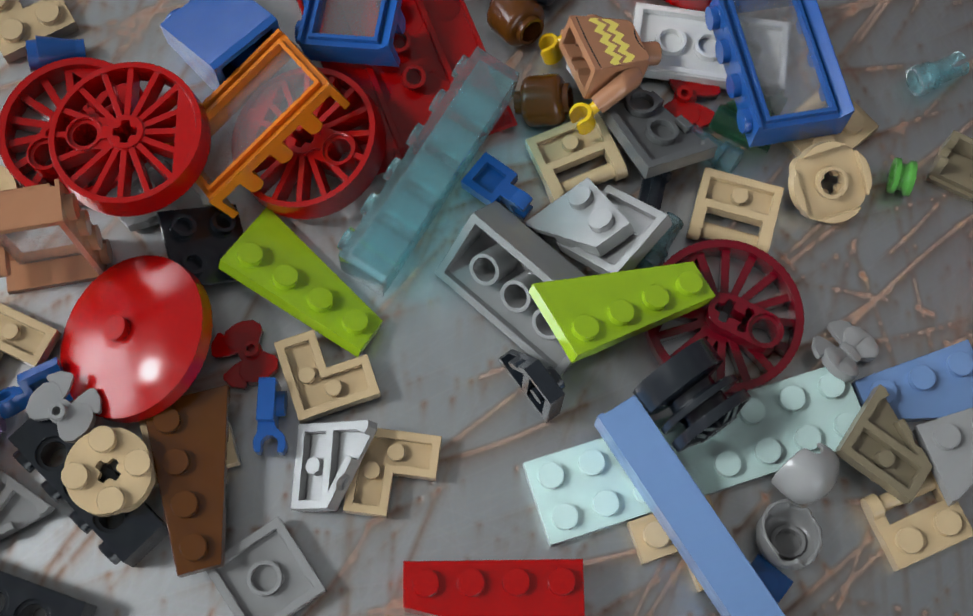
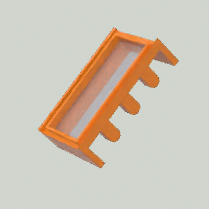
[166,28,350,219]

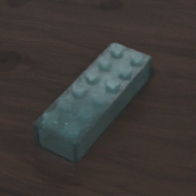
[337,47,520,297]

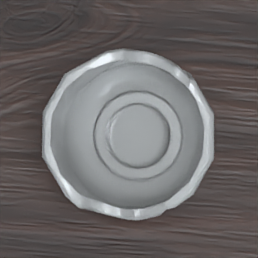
[771,443,840,505]
[756,499,823,570]

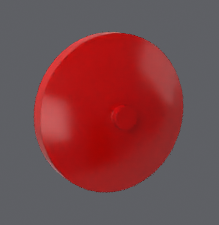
[60,255,213,423]

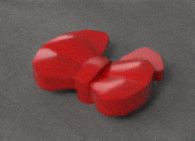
[664,79,721,130]
[211,320,279,390]

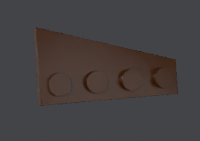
[146,385,231,578]

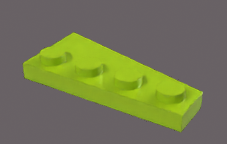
[218,208,383,357]
[528,262,716,363]

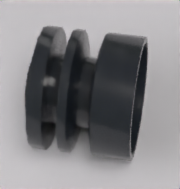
[632,337,752,452]

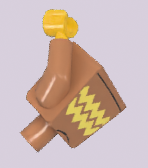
[538,14,662,135]

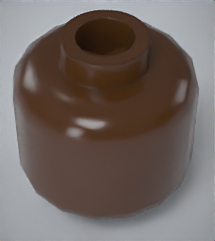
[487,0,545,47]
[513,73,574,128]

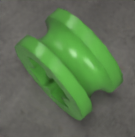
[886,157,918,197]

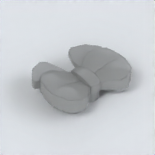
[811,319,879,382]
[26,371,102,443]

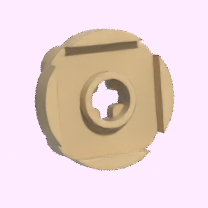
[788,141,872,223]
[61,426,156,517]

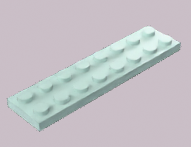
[523,367,861,547]

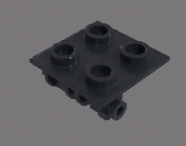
[156,204,244,285]

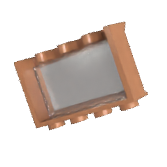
[0,179,113,294]

